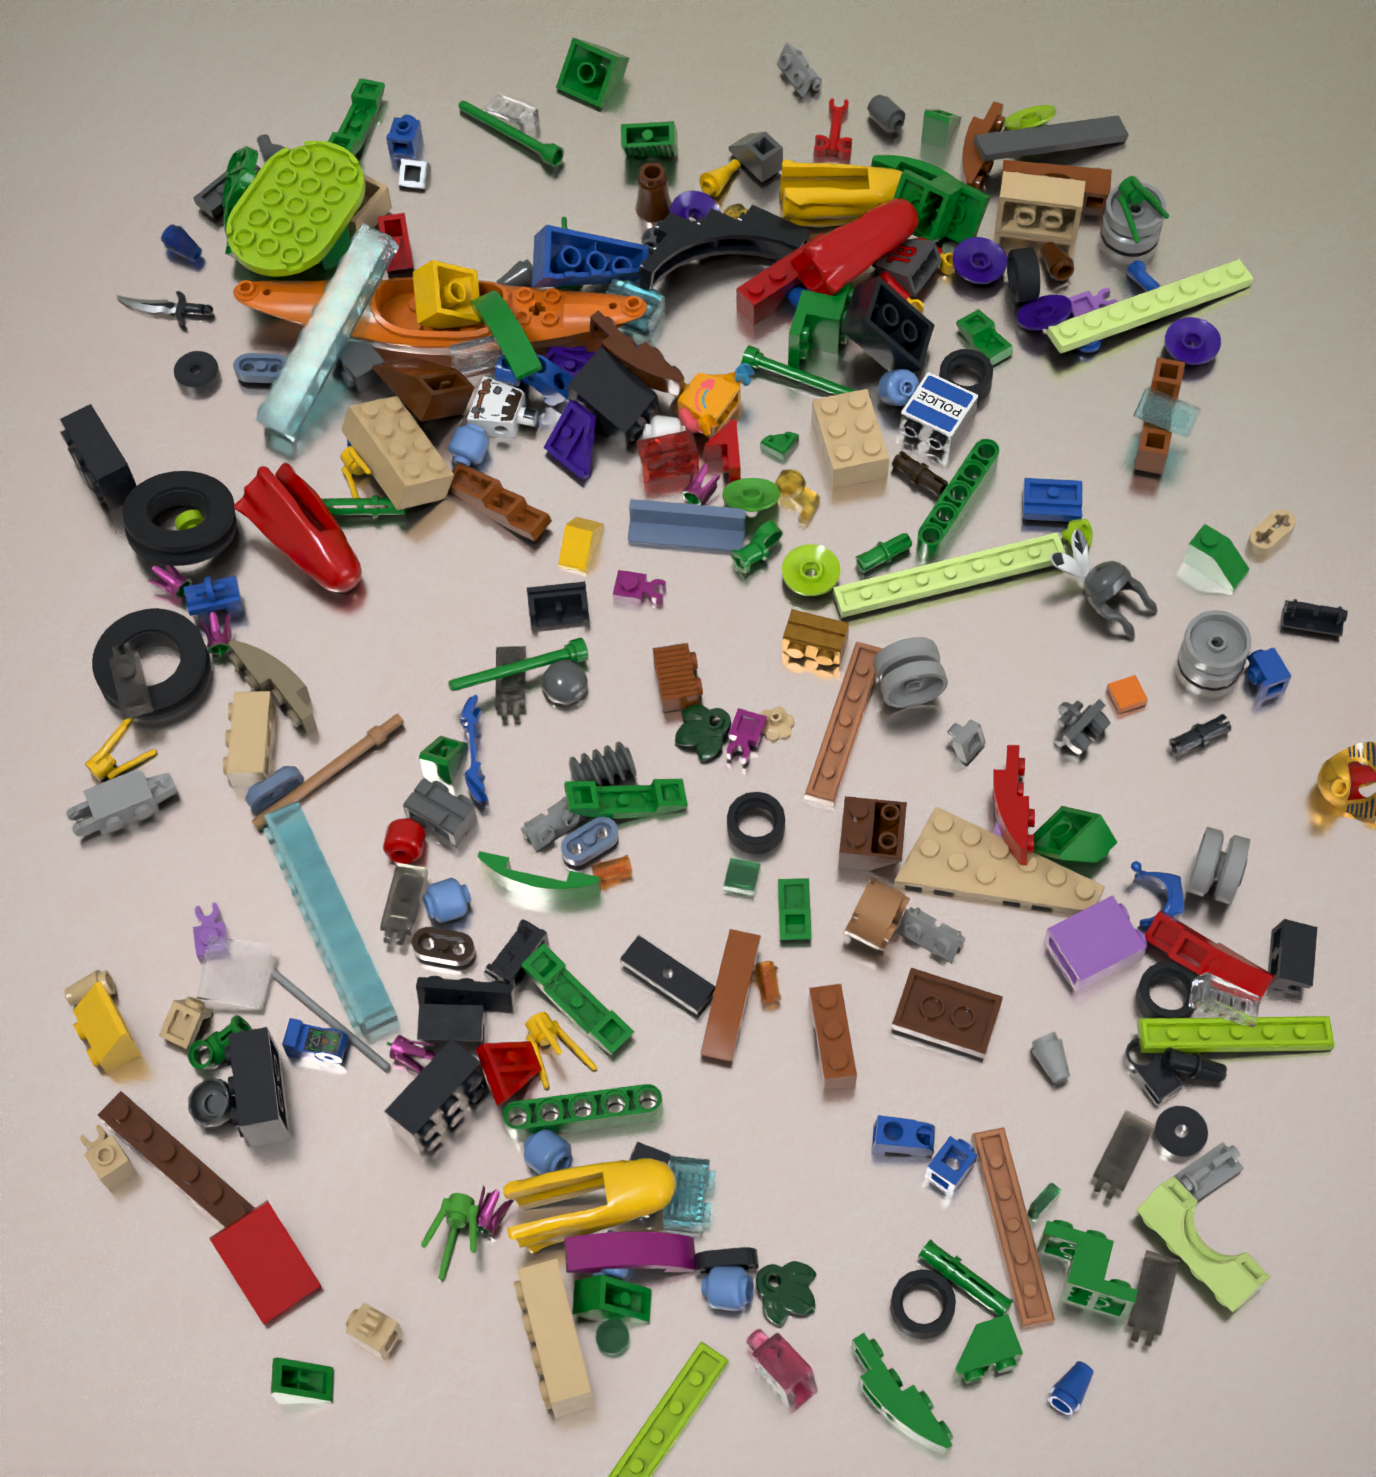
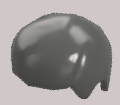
[542,660,588,705]
[188,1077,236,1127]

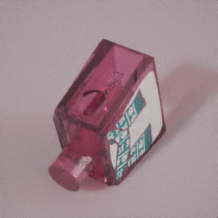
[746,1329,818,1413]

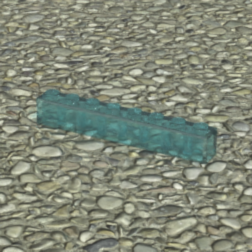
[255,223,399,442]
[263,801,398,1035]

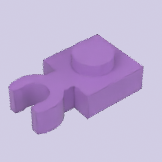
[1069,288,1117,318]
[193,902,230,960]

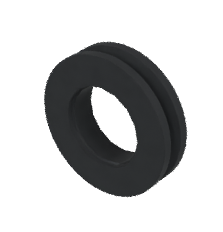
[122,471,237,566]
[92,608,211,720]

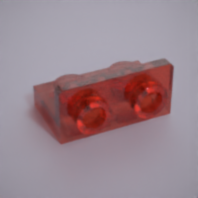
[636,430,699,484]

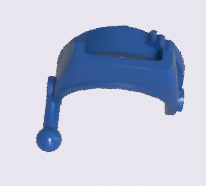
[1131,861,1184,930]

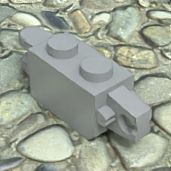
[66,770,177,837]

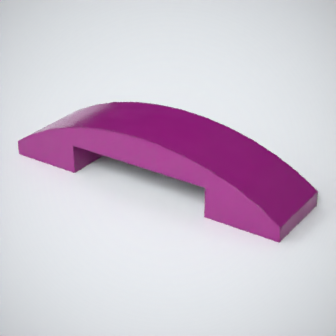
[564,1232,695,1273]

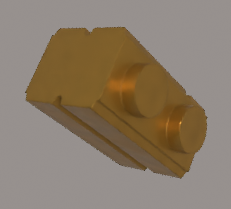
[782,609,849,665]

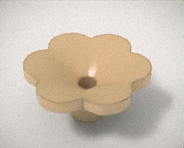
[760,707,794,741]

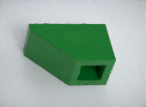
[953,1314,1023,1384]

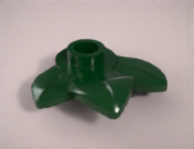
[675,705,731,762]
[756,1261,816,1326]

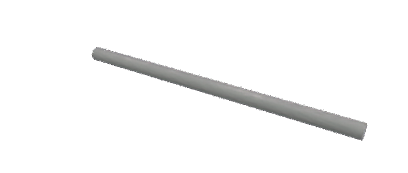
[271,970,391,1072]

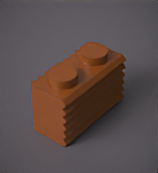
[652,643,703,712]

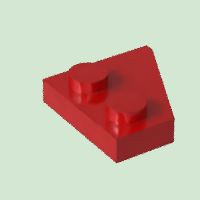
[476,1041,542,1105]

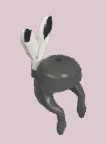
[1050,530,1158,638]

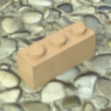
[223,691,275,786]

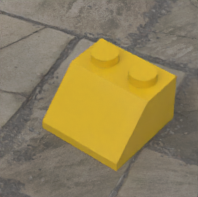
[413,260,481,329]
[73,981,141,1074]

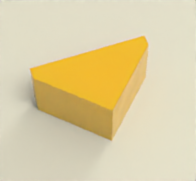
[558,517,604,574]

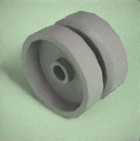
[1101,182,1166,253]
[1178,610,1252,688]
[873,637,948,708]
[1187,827,1251,905]

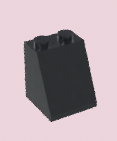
[567,347,659,449]

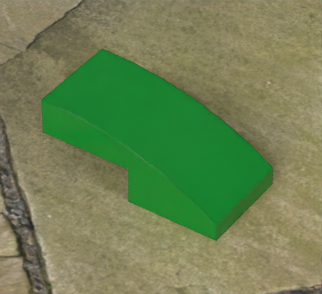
[956,309,1013,366]
[778,878,812,941]

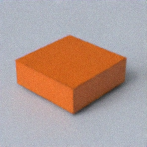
[1107,675,1148,714]

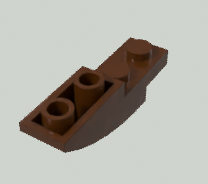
[590,310,685,395]

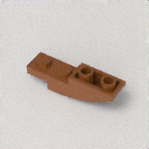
[961,101,1005,190]

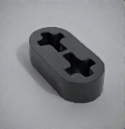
[694,1247,759,1276]

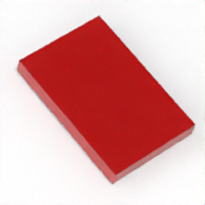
[209,1200,321,1324]

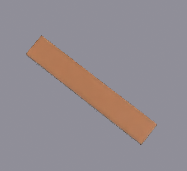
[804,641,883,807]
[972,1127,1055,1329]

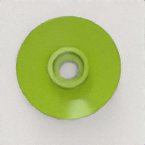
[1004,105,1056,130]
[782,544,841,596]

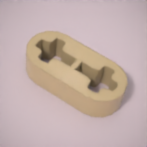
[1247,509,1296,556]

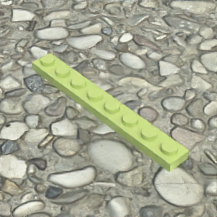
[1047,259,1254,354]
[833,533,1066,618]

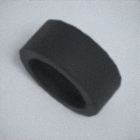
[1007,247,1041,302]
[939,349,993,402]
[727,791,785,854]
[1136,961,1201,1018]
[890,1269,956,1339]

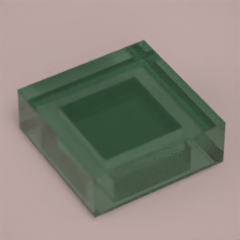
[723,857,761,896]
[1027,1182,1061,1223]

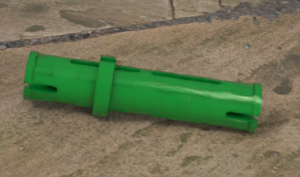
[322,495,405,518]
[918,1239,1013,1317]

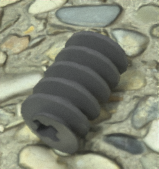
[569,741,637,786]

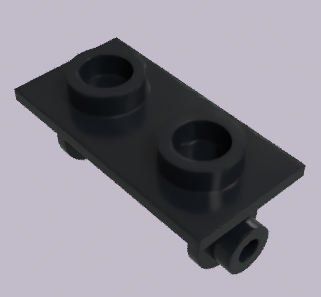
[1282,599,1348,636]

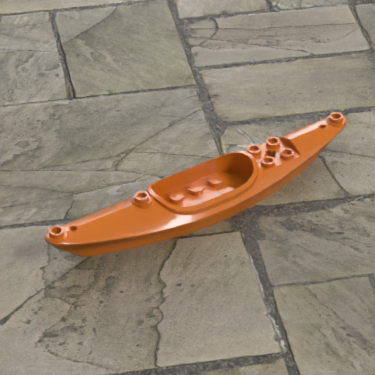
[233,277,647,356]

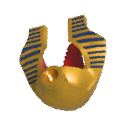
[1317,741,1376,819]

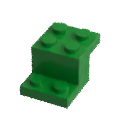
[893,169,991,243]
[788,281,854,369]
[1037,1220,1138,1320]

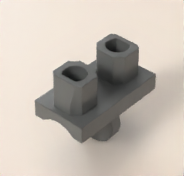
[1054,699,1111,754]

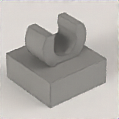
[947,719,986,763]

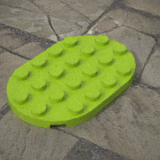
[226,141,366,277]

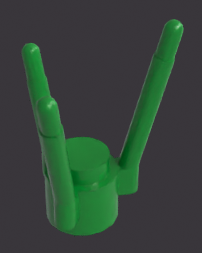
[1117,176,1169,244]

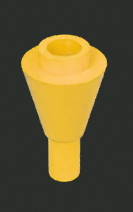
[699,159,741,197]

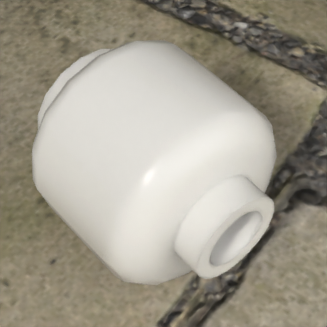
[643,415,685,454]

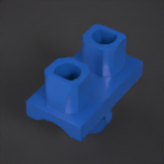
[184,576,242,618]

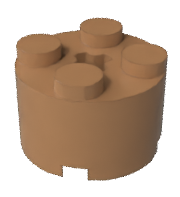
[843,877,910,951]

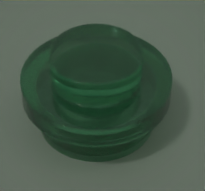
[595,1319,630,1355]

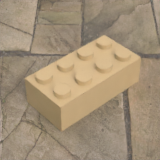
[341,396,454,510]
[513,1258,595,1418]

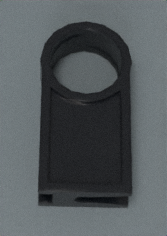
[1124,1038,1184,1105]

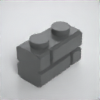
[403,778,477,846]

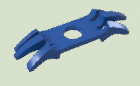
[460,695,489,804]

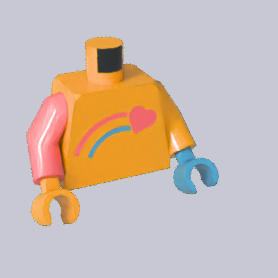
[671,363,755,439]

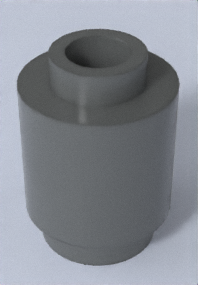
[867,95,905,133]

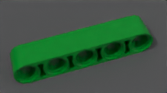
[916,439,1000,560]
[502,1084,663,1139]

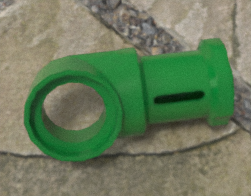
[730,520,783,574]
[188,1015,252,1070]

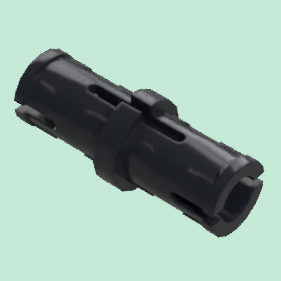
[1169,714,1231,757]

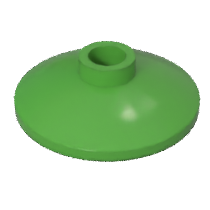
[722,478,780,512]

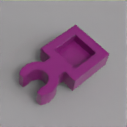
[612,570,666,605]
[727,708,767,764]

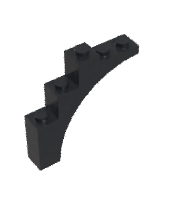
[638,204,811,291]

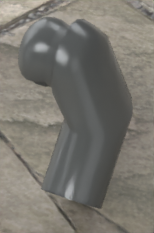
[257,134,289,160]

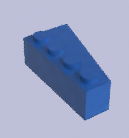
[532,225,649,288]

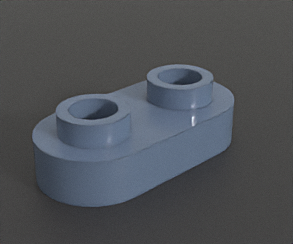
[233,353,291,383]
[245,766,304,812]
[561,817,618,866]

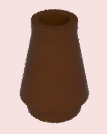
[1040,242,1075,281]

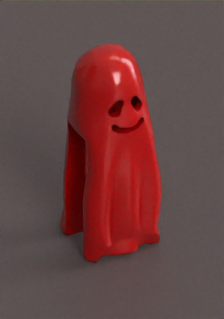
[791,198,918,296]
[234,463,362,593]

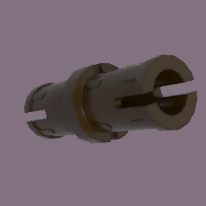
[892,451,948,497]

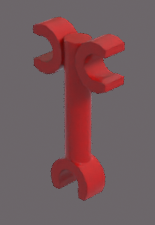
[813,98,852,160]

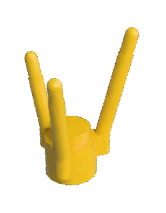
[340,446,371,508]
[84,716,157,781]
[525,1012,597,1089]

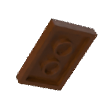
[891,967,1003,1059]

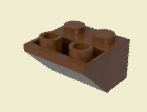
[838,796,907,871]

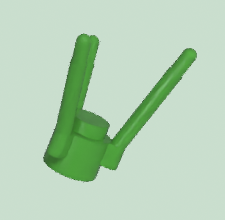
[421,1193,479,1281]

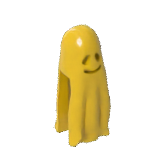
[779,159,903,228]
[503,1158,676,1254]

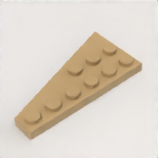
[894,807,1105,914]

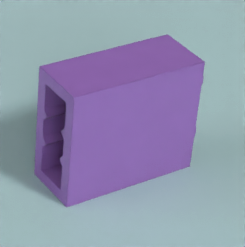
[1044,895,1147,993]

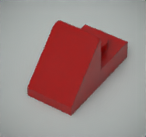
[378,213,414,272]
[704,420,741,483]

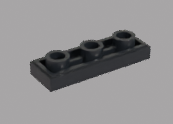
[620,935,716,1014]
[416,976,515,1012]

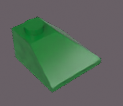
[556,37,630,108]
[1033,806,1118,863]

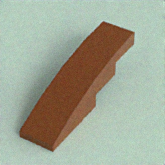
[449,463,552,541]
[700,929,761,1062]

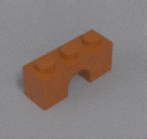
[808,984,857,1092]

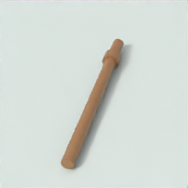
[251,713,404,831]

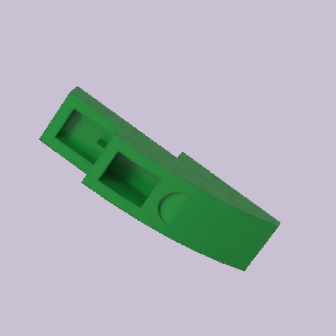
[851,1333,953,1455]

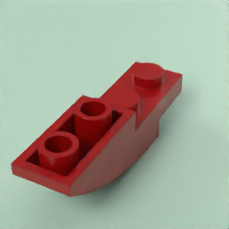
[993,745,1035,866]
[1145,910,1275,1004]

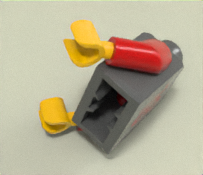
[872,237,954,313]

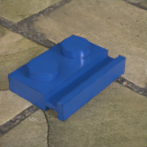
[1023,478,1082,522]

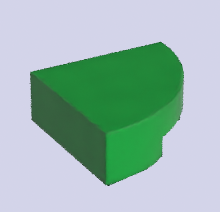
[760,432,799,460]

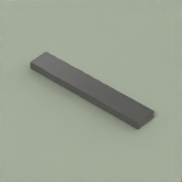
[973,115,1129,162]

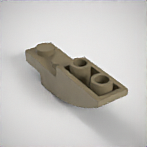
[228,640,317,734]

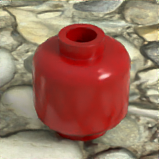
[383,818,426,865]

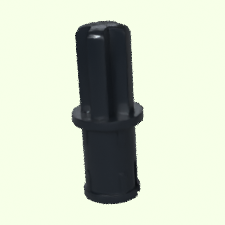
[1162,1047,1227,1083]

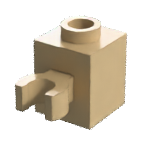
[80,1125,137,1191]
[345,1303,402,1360]

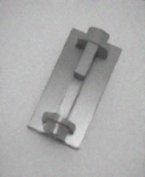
[777,42,822,98]
[521,796,586,852]
[897,907,966,963]
[1172,1142,1244,1201]

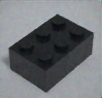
[841,276,935,373]
[60,404,137,511]
[224,1027,290,1147]
[384,1039,487,1156]

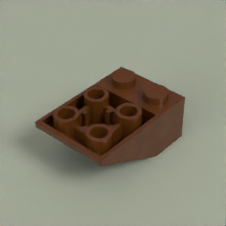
[372,358,475,422]

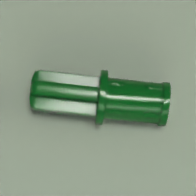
[855,533,912,573]

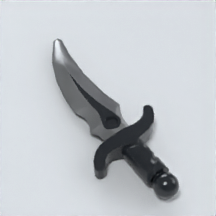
[117,291,213,325]

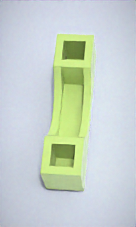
[1136,1176,1271,1312]

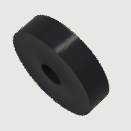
[174,351,220,394]
[1153,1106,1208,1160]

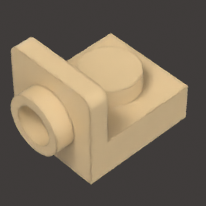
[159,996,212,1049]

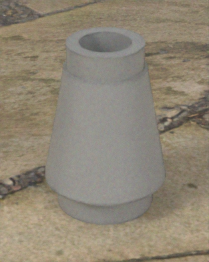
[1031,1032,1071,1083]

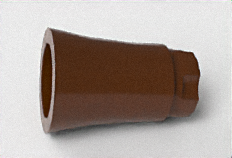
[635,162,672,222]

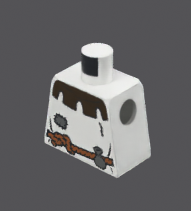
[467,376,538,439]

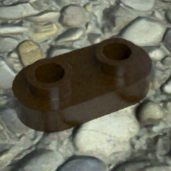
[412,927,475,966]

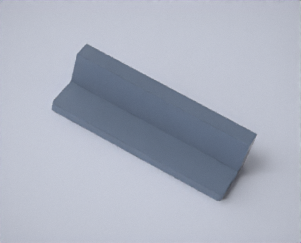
[627,499,746,553]

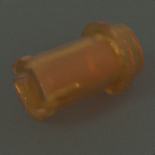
[591,855,632,884]
[753,961,781,1004]

